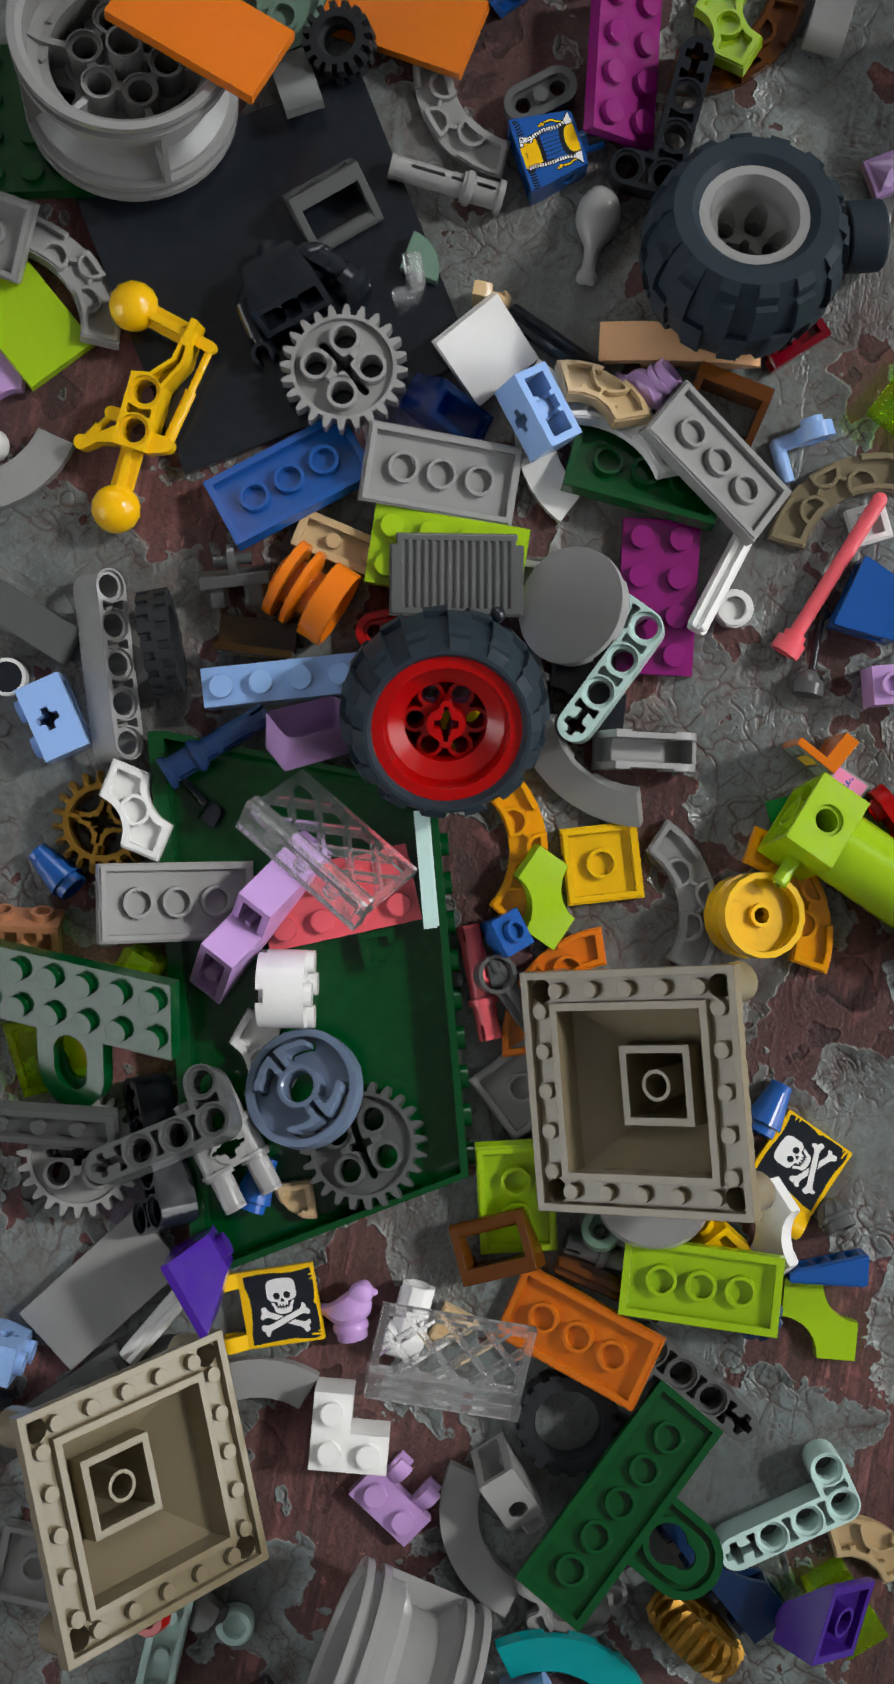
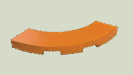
[501,926,607,1058]

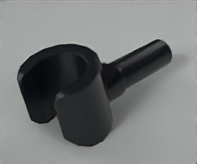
[181,778,225,828]

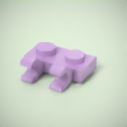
[348,1450,442,1547]

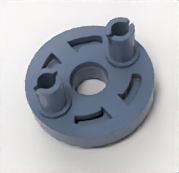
[245,1028,363,1150]

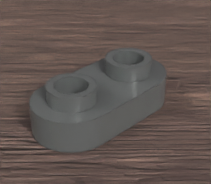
[503,65,578,121]

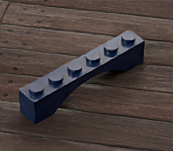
[656,1523,786,1644]

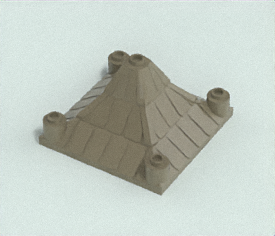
[520,961,775,1223]
[0,1328,269,1672]

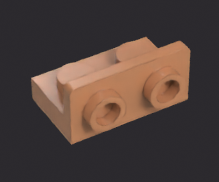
[0,903,66,953]

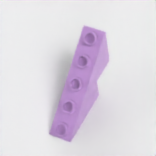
[189,829,334,1004]

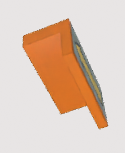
[781,732,859,776]

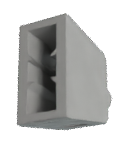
[470,1431,545,1534]

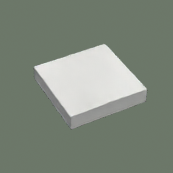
[431,292,539,407]

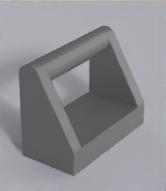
[282,157,384,248]

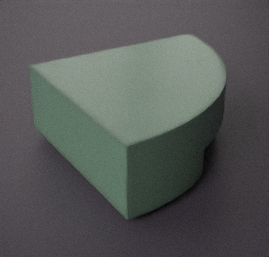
[400,231,439,286]

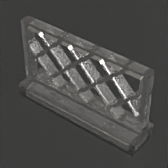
[236,769,418,931]
[364,1301,537,1422]

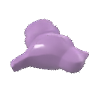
[615,358,682,412]
[320,1279,378,1344]

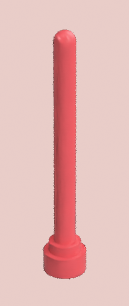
[770,492,888,662]

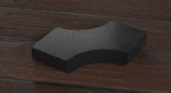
[549,661,627,731]

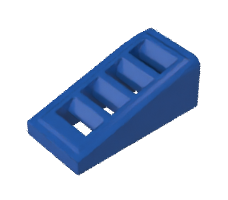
[785,1248,869,1287]

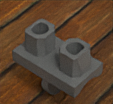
[198,542,272,609]

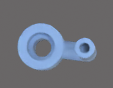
[769,414,836,485]

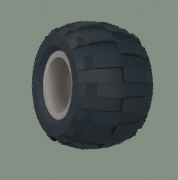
[638,132,850,361]

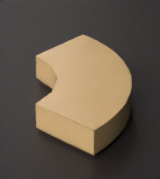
[555,359,652,430]
[827,1514,894,1584]

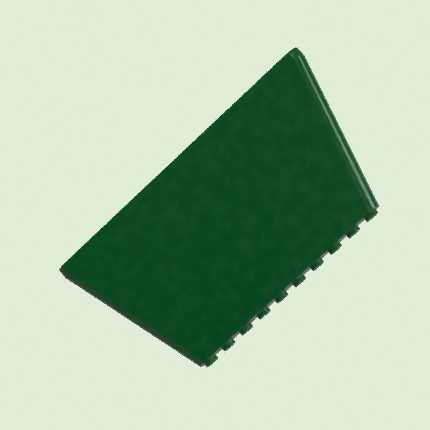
[147,730,476,1269]

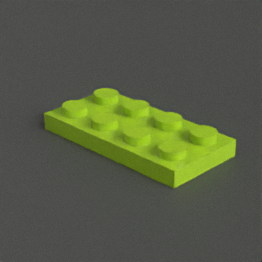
[364,504,531,588]
[618,1242,786,1338]

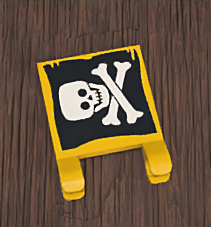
[755,1109,853,1240]
[224,1261,326,1355]

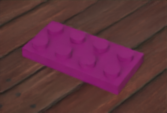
[583,0,662,151]
[614,517,701,678]

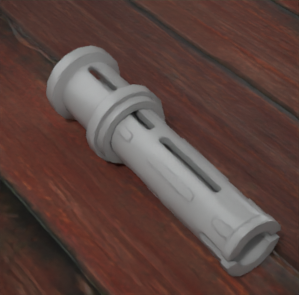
[387,153,508,216]

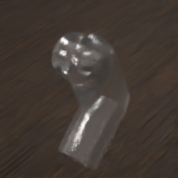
[392,251,426,309]

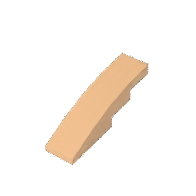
[598,321,761,371]

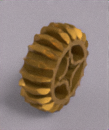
[51,770,153,874]
[646,1589,745,1683]

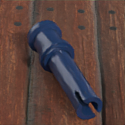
[155,703,268,790]

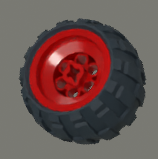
[339,605,550,819]

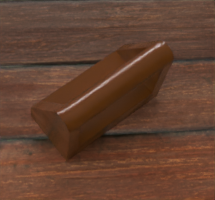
[692,361,775,447]
[449,1207,546,1287]

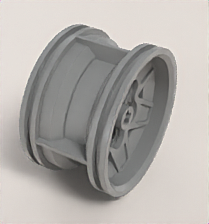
[5,0,239,202]
[306,1555,492,1684]

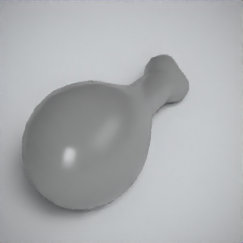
[575,185,621,287]

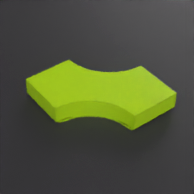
[694,0,763,78]
[513,843,575,950]
[781,1275,858,1361]

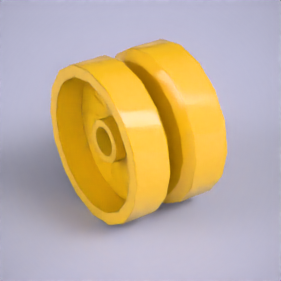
[703,872,805,959]

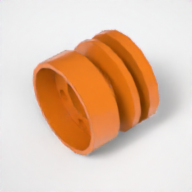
[261,540,362,646]

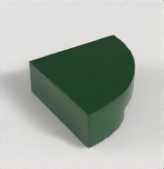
[356,926,396,972]

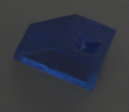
[399,372,494,440]

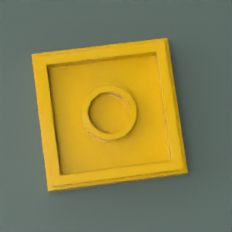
[558,823,645,906]

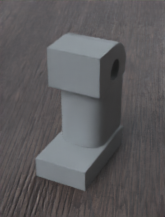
[591,728,697,773]

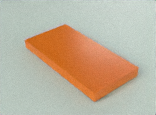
[104,0,295,105]
[324,0,490,81]
[493,1269,667,1412]

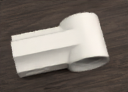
[381,1279,435,1363]

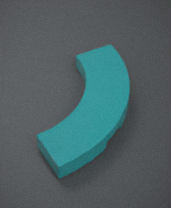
[495,1629,643,1684]

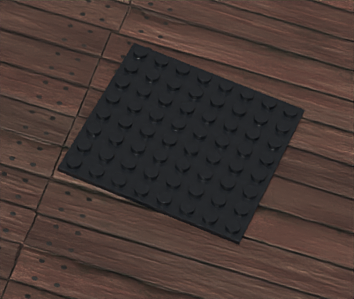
[76,71,458,475]

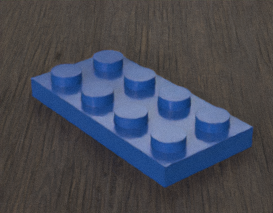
[203,420,364,551]

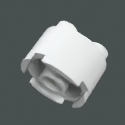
[255,949,319,1029]

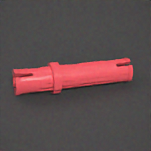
[456,923,503,1042]

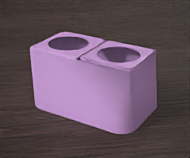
[265,696,349,771]

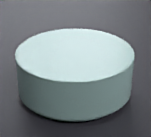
[215,1602,255,1646]

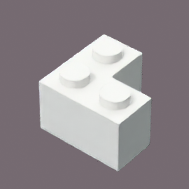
[308,1377,391,1476]

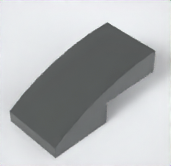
[272,47,325,119]

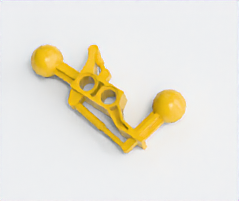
[73,280,218,534]

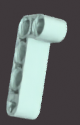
[557,593,665,744]
[715,1438,861,1571]

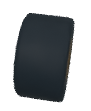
[843,198,890,274]

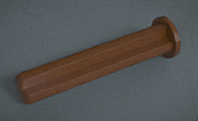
[554,1253,658,1323]

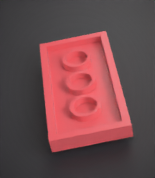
[254,843,422,949]

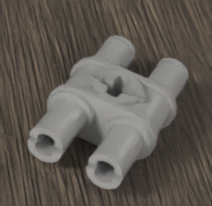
[173,1082,283,1216]

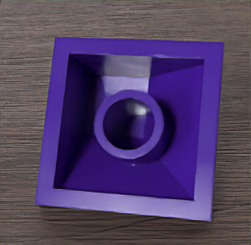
[160,1225,234,1339]
[772,1577,876,1666]

